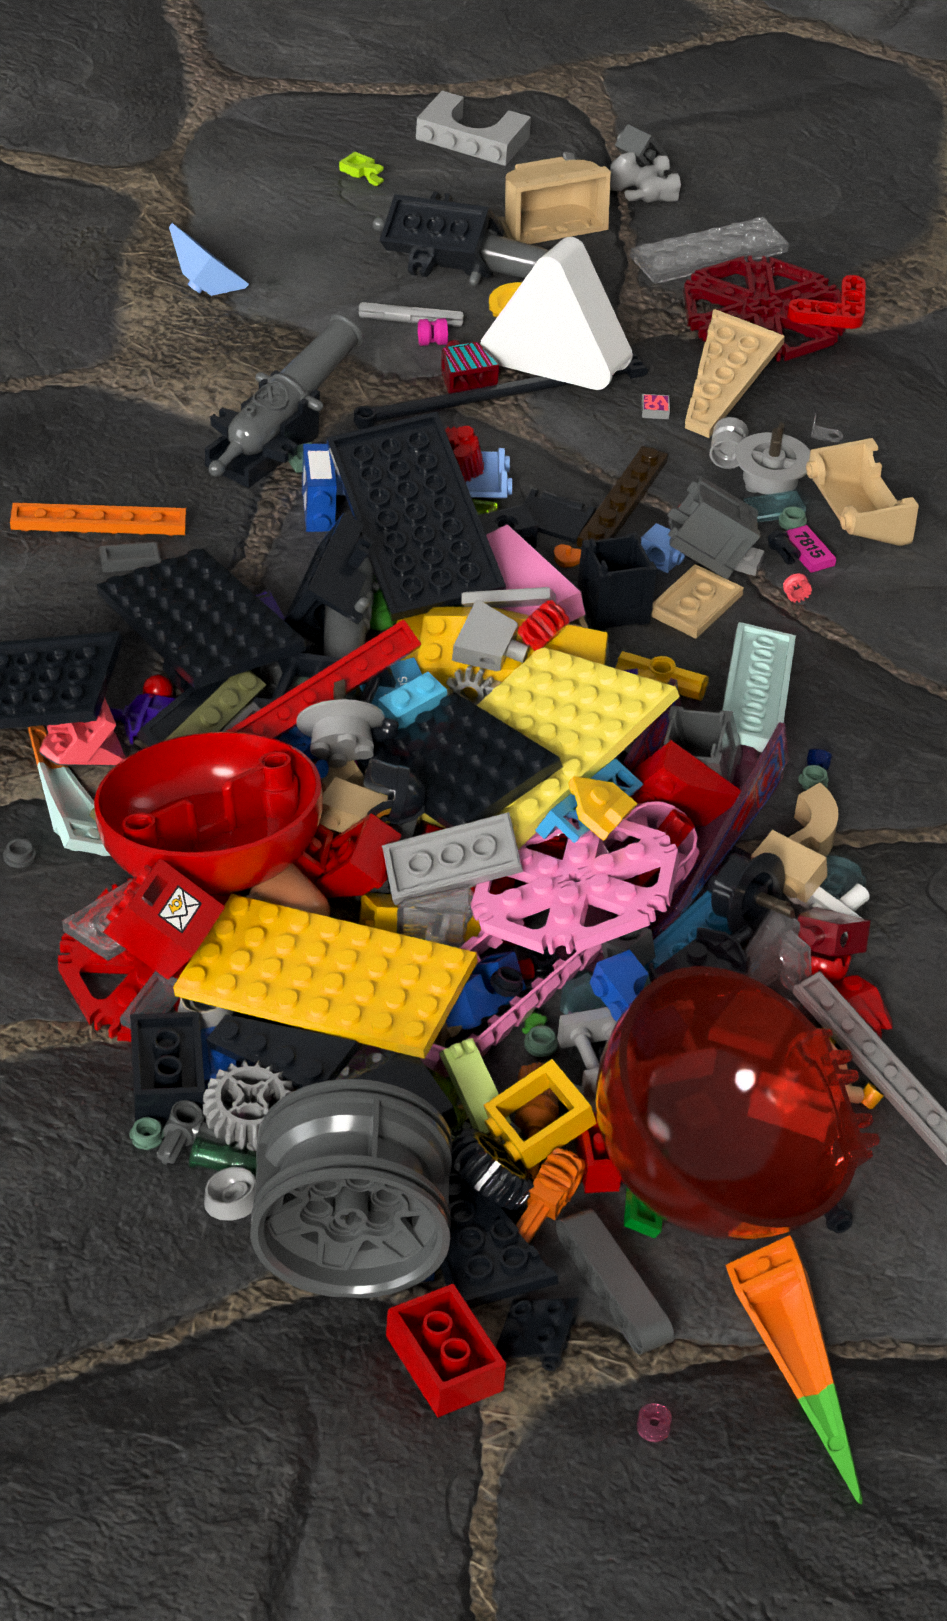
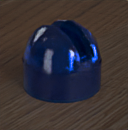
[806,749,832,771]

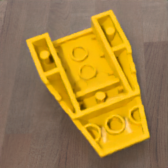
[417,607,608,698]

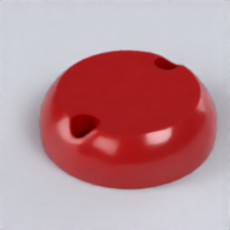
[94,732,323,896]

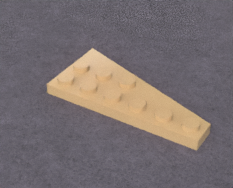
[685,309,785,438]

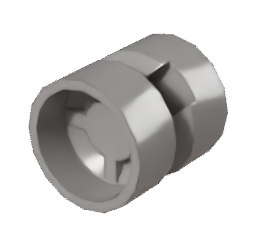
[709,417,749,469]

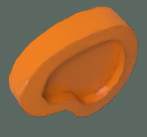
[554,544,581,568]

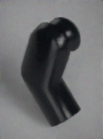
[370,718,399,744]

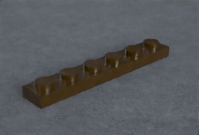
[577,446,668,547]

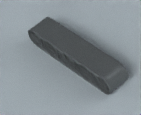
[556,1208,674,1355]

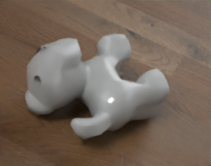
[610,152,681,203]

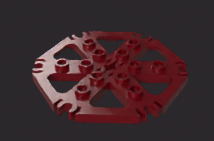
[683,256,845,361]

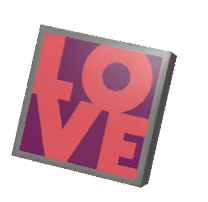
[641,394,670,419]

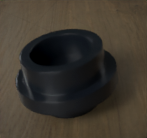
[490,967,523,997]

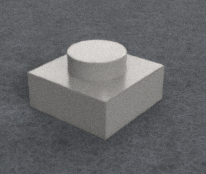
[734,546,765,576]

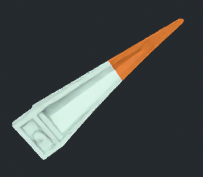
[28,725,111,856]

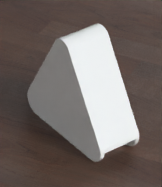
[480,237,633,390]

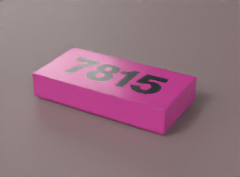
[785,525,836,573]

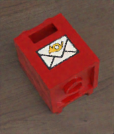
[103,858,225,980]

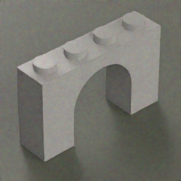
[416,91,531,166]

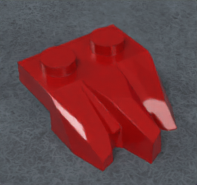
[803,975,893,1038]

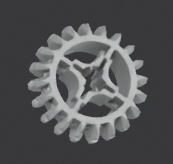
[203,1060,294,1150]

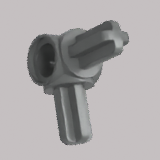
[157,1100,231,1165]

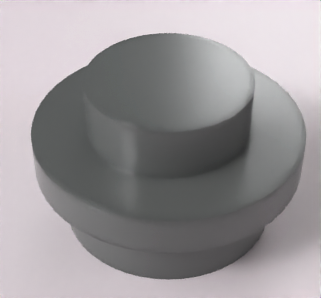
[3,839,36,868]

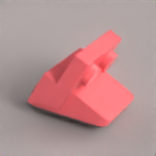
[39,697,126,766]

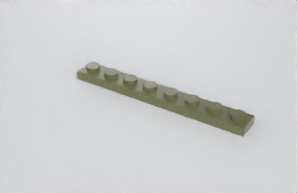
[89,670,266,821]

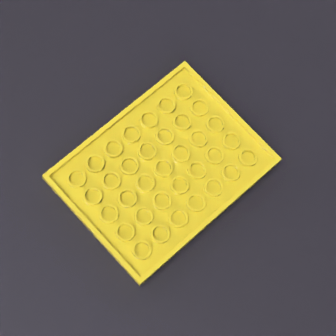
[380,647,680,849]

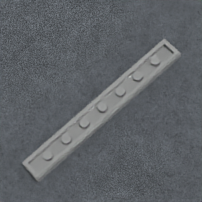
[793,971,947,1166]

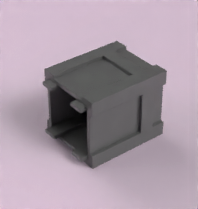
[667,476,760,579]
[660,706,742,783]

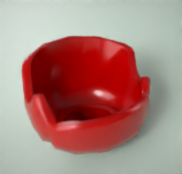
[798,949,852,984]

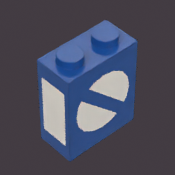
[302,444,337,532]

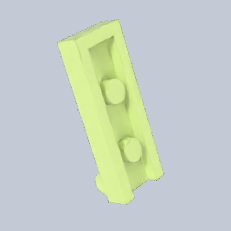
[439,1038,512,1134]

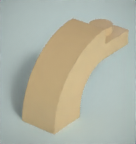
[788,783,838,857]

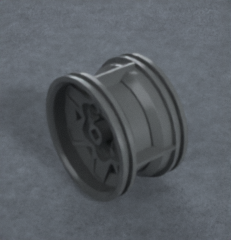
[250,1079,452,1298]

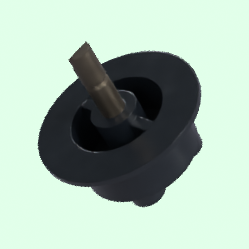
[708,853,795,940]

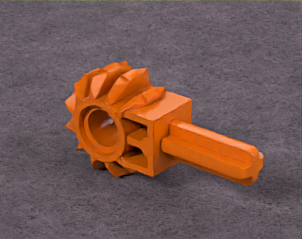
[516,1148,585,1244]

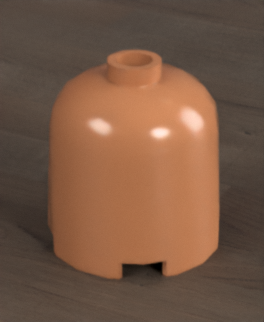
[248,864,330,917]

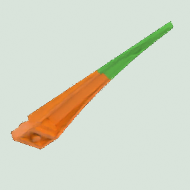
[725,1235,863,1505]

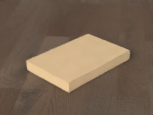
[651,564,744,639]

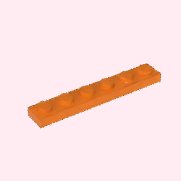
[10,503,186,536]

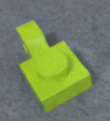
[339,152,384,186]

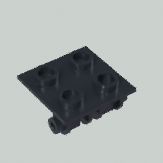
[496,1298,579,1371]

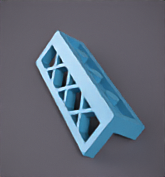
[535,758,643,843]

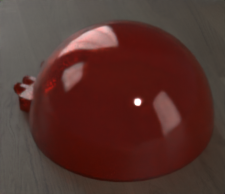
[596,966,880,1241]

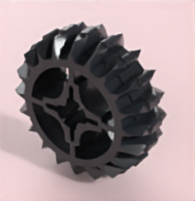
[452,1128,534,1210]

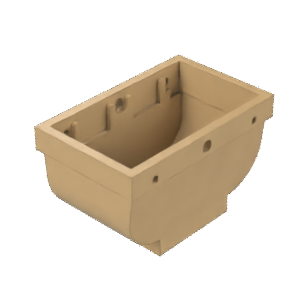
[505,157,611,244]

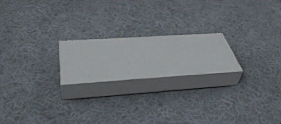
[462,587,556,608]

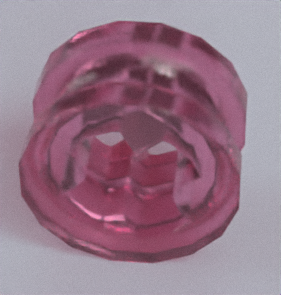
[637,1403,672,1442]

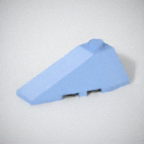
[169,223,249,296]

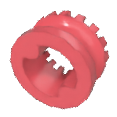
[783,573,812,603]

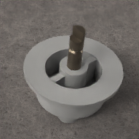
[735,422,810,499]
[296,679,385,768]

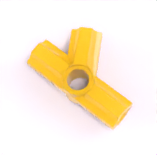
[615,651,709,701]

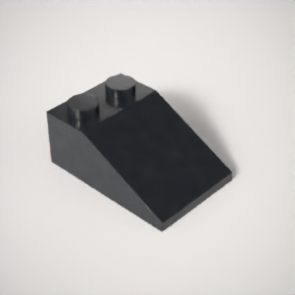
[130,1012,205,1121]

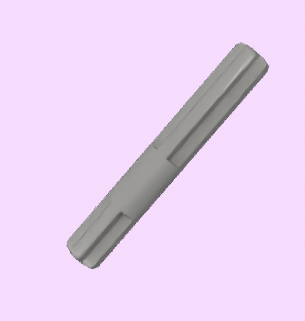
[359,302,464,327]

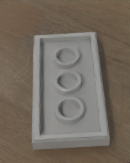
[382,812,523,905]

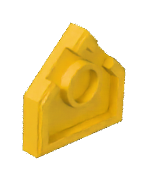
[568,776,638,841]

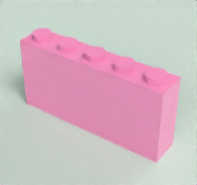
[486,524,585,623]

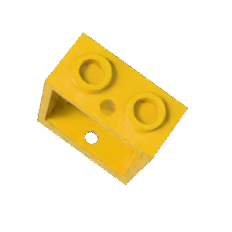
[483,1059,597,1170]

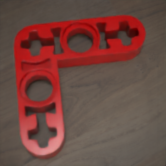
[787,275,866,329]

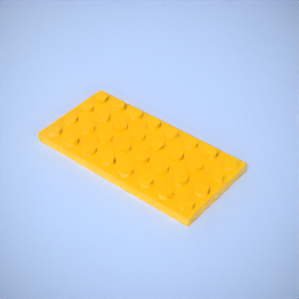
[173,894,478,1059]

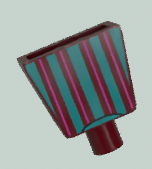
[441,340,499,394]

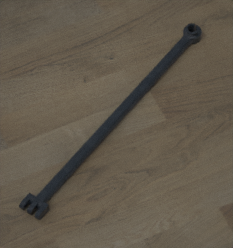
[353,353,648,429]

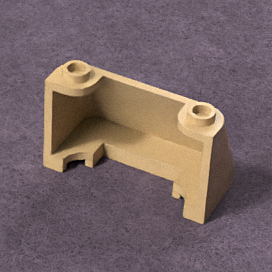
[806,438,919,546]

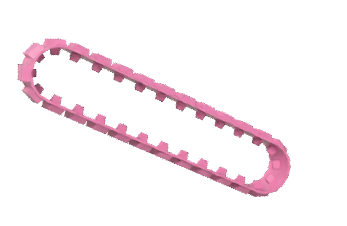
[397,801,700,1078]

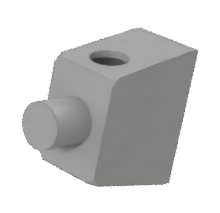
[452,599,530,671]

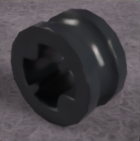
[527,946,557,976]

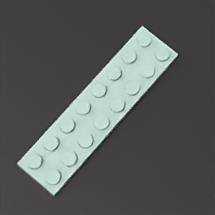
[722,622,796,753]

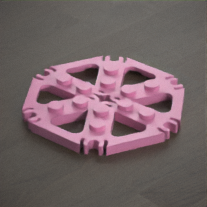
[471,818,680,954]

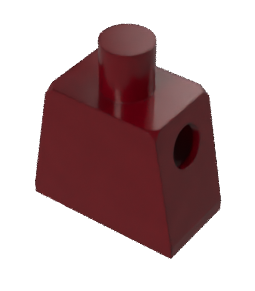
[794,907,871,956]

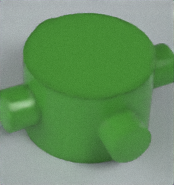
[522,1013,547,1034]

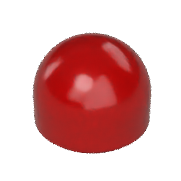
[143,675,173,698]

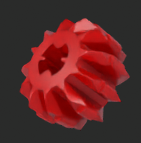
[518,600,570,651]

